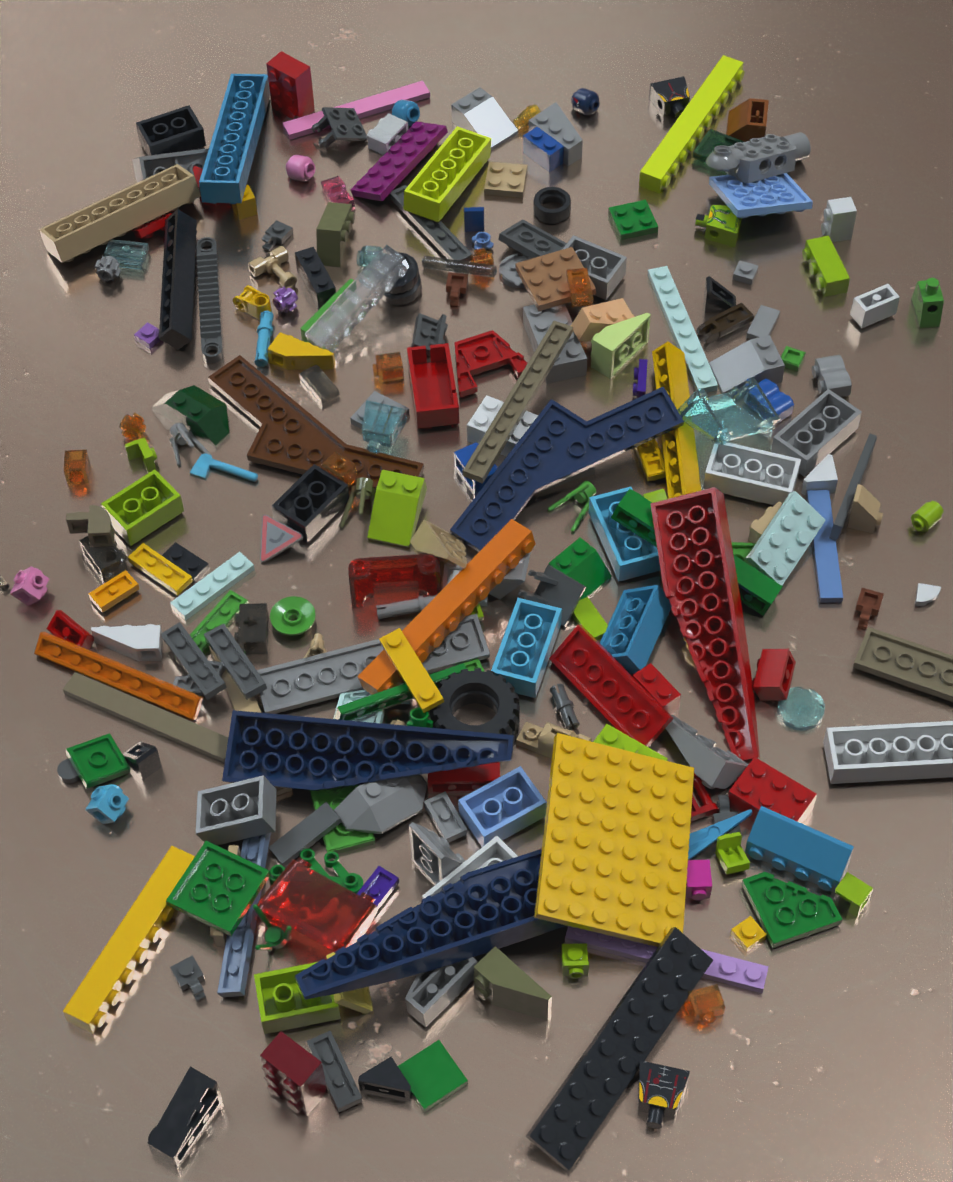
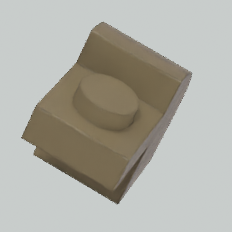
[66,505,114,547]

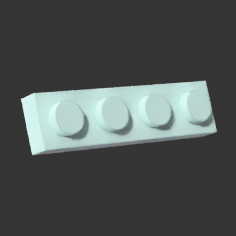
[170,552,255,621]

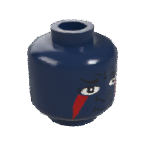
[571,88,600,116]

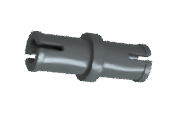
[550,683,580,730]

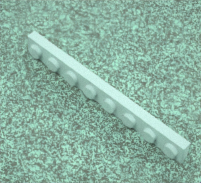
[648,266,718,395]

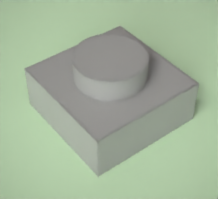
[732,260,759,285]

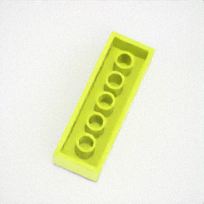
[403,126,492,222]

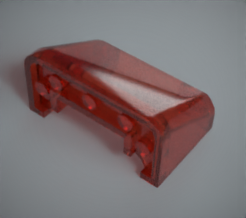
[348,554,442,609]
[257,857,379,952]

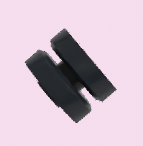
[374,252,422,305]

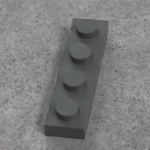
[160,622,227,700]
[204,623,267,700]

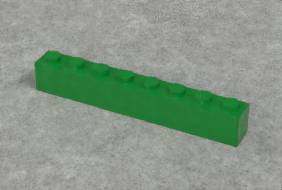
[611,489,783,616]

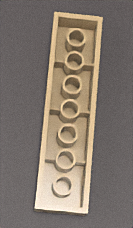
[39,164,201,263]

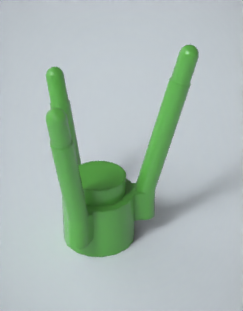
[548,481,596,532]

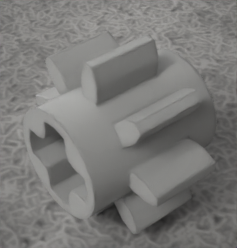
[95,256,121,281]

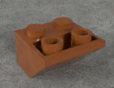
[726,98,769,142]

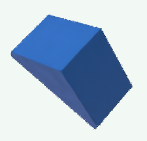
[464,207,484,232]

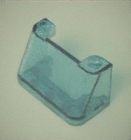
[678,377,780,445]

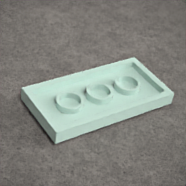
[746,491,826,585]

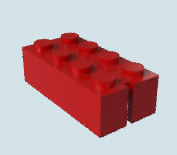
[407,343,460,428]

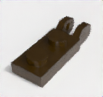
[696,303,754,344]

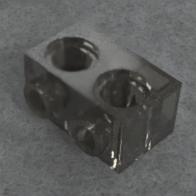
[79,536,128,583]

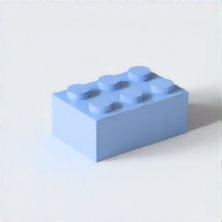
[458,766,547,847]

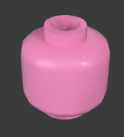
[286,155,315,182]

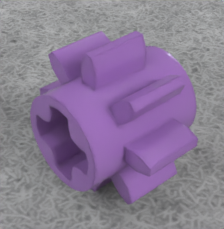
[273,287,298,313]

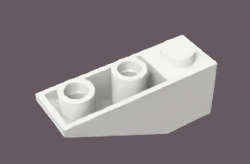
[91,624,163,661]

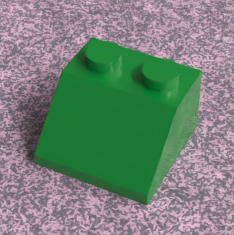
[549,537,612,600]

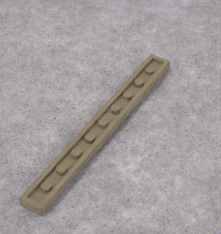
[463,321,573,483]

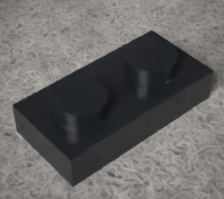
[162,542,210,583]

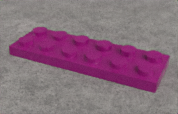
[350,121,448,201]

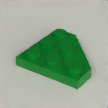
[741,872,843,948]

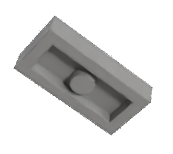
[424,792,467,843]

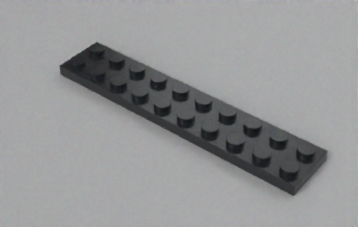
[526,927,713,1171]

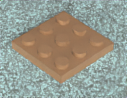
[515,247,596,312]

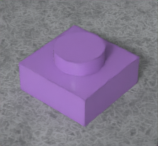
[134,322,160,349]

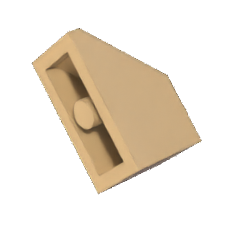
[847,484,883,534]

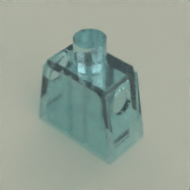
[362,400,407,453]

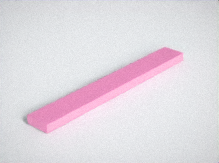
[283,81,430,140]

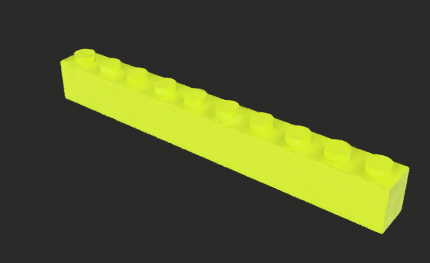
[639,55,745,194]

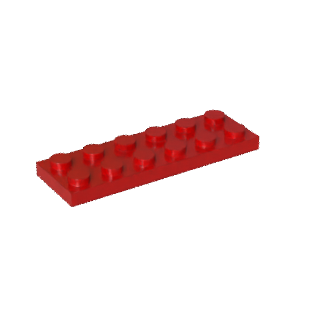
[549,624,674,747]

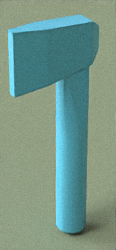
[190,453,258,482]

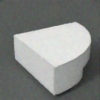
[915,583,941,606]

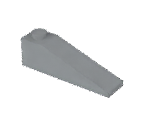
[132,148,209,182]
[666,714,749,790]

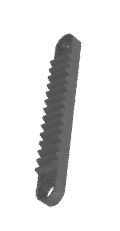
[196,237,223,363]

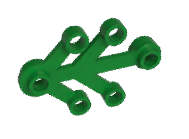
[269,849,363,908]

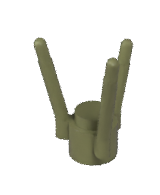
[339,477,376,528]

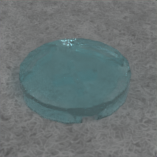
[778,687,825,731]

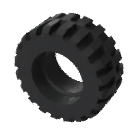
[430,668,520,740]

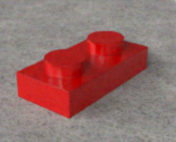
[132,213,172,239]

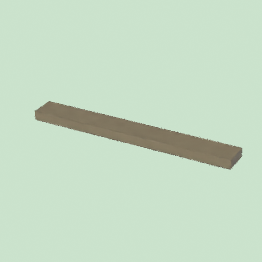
[63,672,228,763]

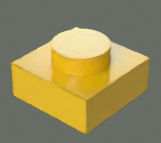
[730,916,767,952]

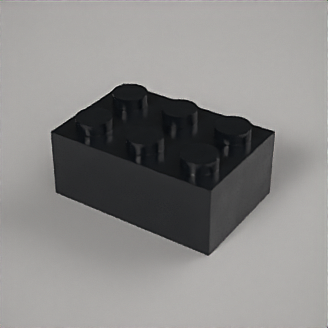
[136,105,206,156]
[272,464,349,543]

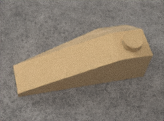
[410,520,467,569]

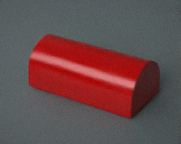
[46,610,94,650]

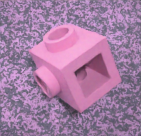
[10,566,50,606]

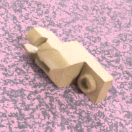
[516,722,592,759]

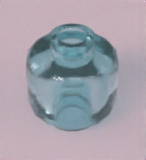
[357,245,387,272]

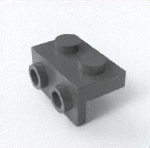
[411,313,448,356]

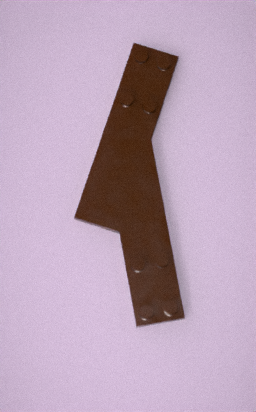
[208,355,424,489]

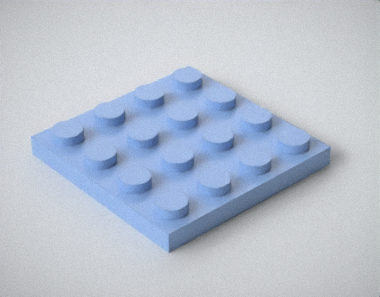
[709,173,813,218]

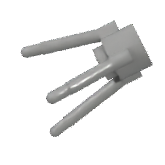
[170,423,211,466]

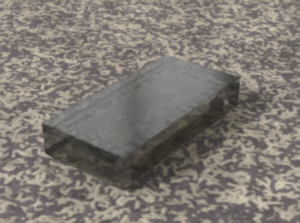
[299,364,340,404]

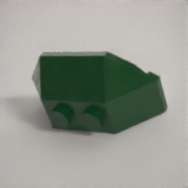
[152,385,230,448]

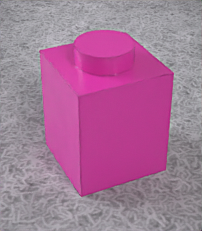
[685,860,712,900]

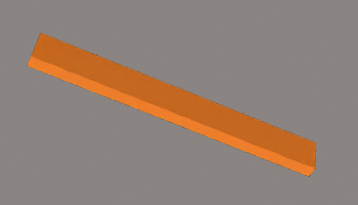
[34,632,204,720]

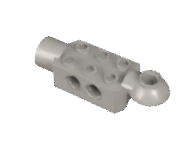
[706,132,811,183]

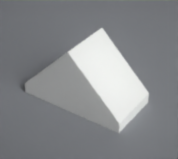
[801,454,838,495]

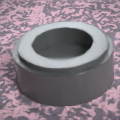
[57,759,80,783]

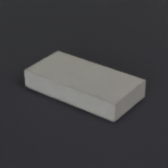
[746,305,780,339]

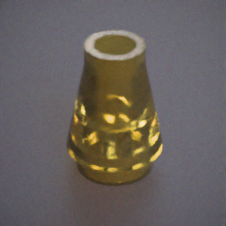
[513,104,541,129]

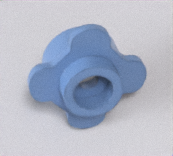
[472,232,494,251]

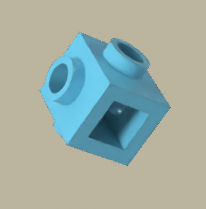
[85,784,129,824]

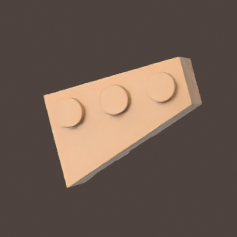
[571,298,635,342]

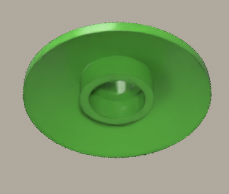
[270,596,316,636]

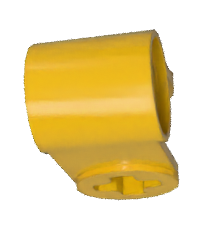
[233,285,272,320]

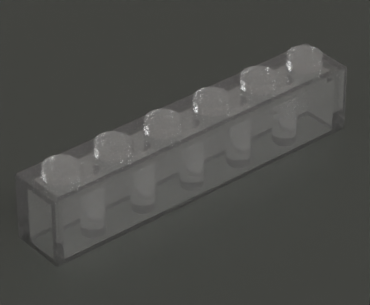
[304,245,409,352]

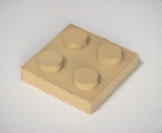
[484,162,527,198]

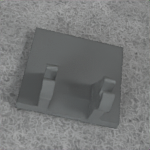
[312,107,367,148]
[518,565,586,627]

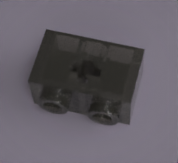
[234,603,269,655]

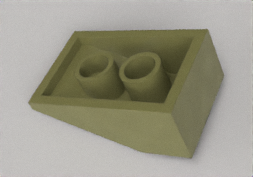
[474,946,552,1021]

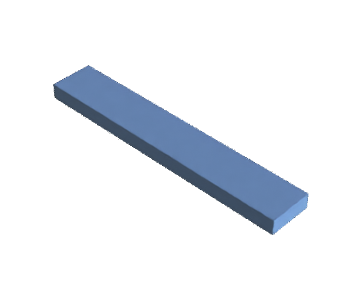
[806,490,843,603]

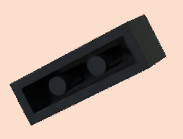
[295,247,336,310]

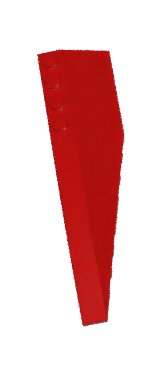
[650,487,760,761]

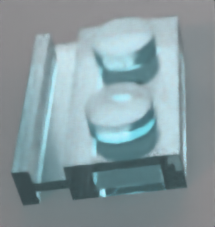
[104,239,149,270]

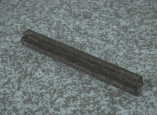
[422,256,497,277]

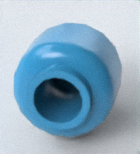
[392,100,420,126]

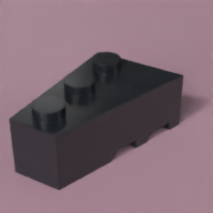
[147,1066,223,1168]

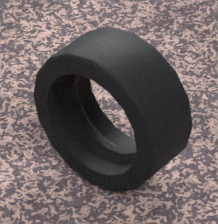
[533,187,571,224]

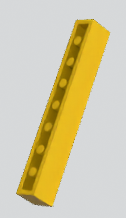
[63,846,195,1034]

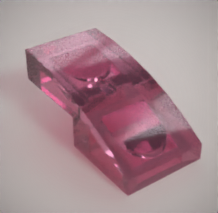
[321,176,355,207]

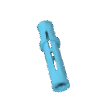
[254,311,274,367]

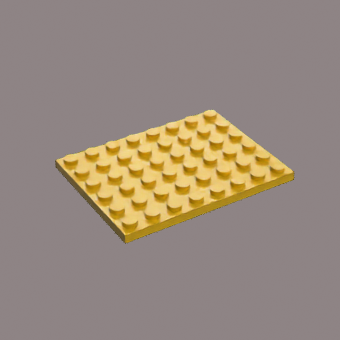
[534,733,694,947]

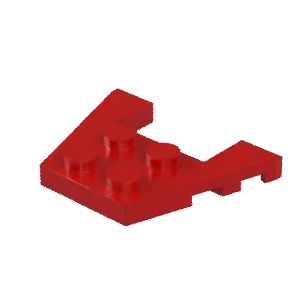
[454,330,528,398]

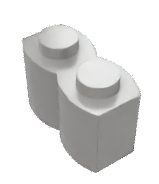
[812,355,852,397]

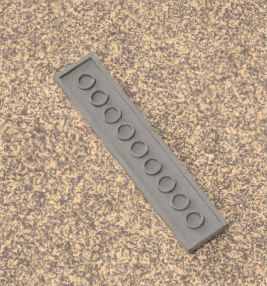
[257,614,490,714]

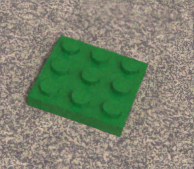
[166,841,271,936]

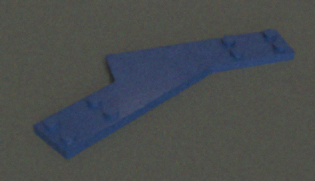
[450,386,684,552]

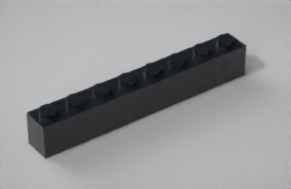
[159,209,197,350]

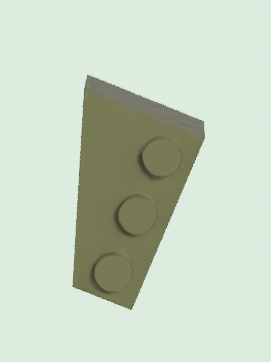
[316,202,355,267]

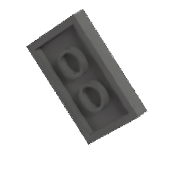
[498,219,567,258]

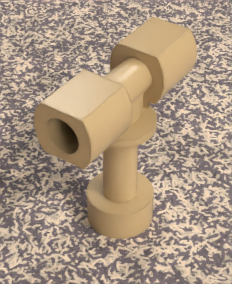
[248,246,297,289]

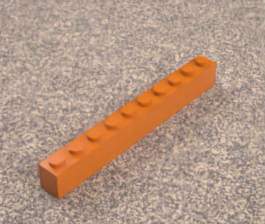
[358,519,536,695]

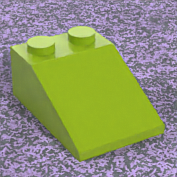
[367,470,427,548]

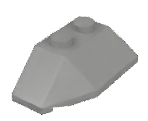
[334,775,428,834]

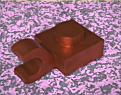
[446,272,469,306]
[855,588,884,629]

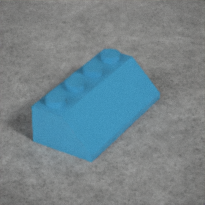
[600,585,672,675]
[745,806,854,893]

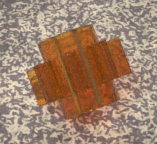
[470,248,494,273]
[119,412,146,440]

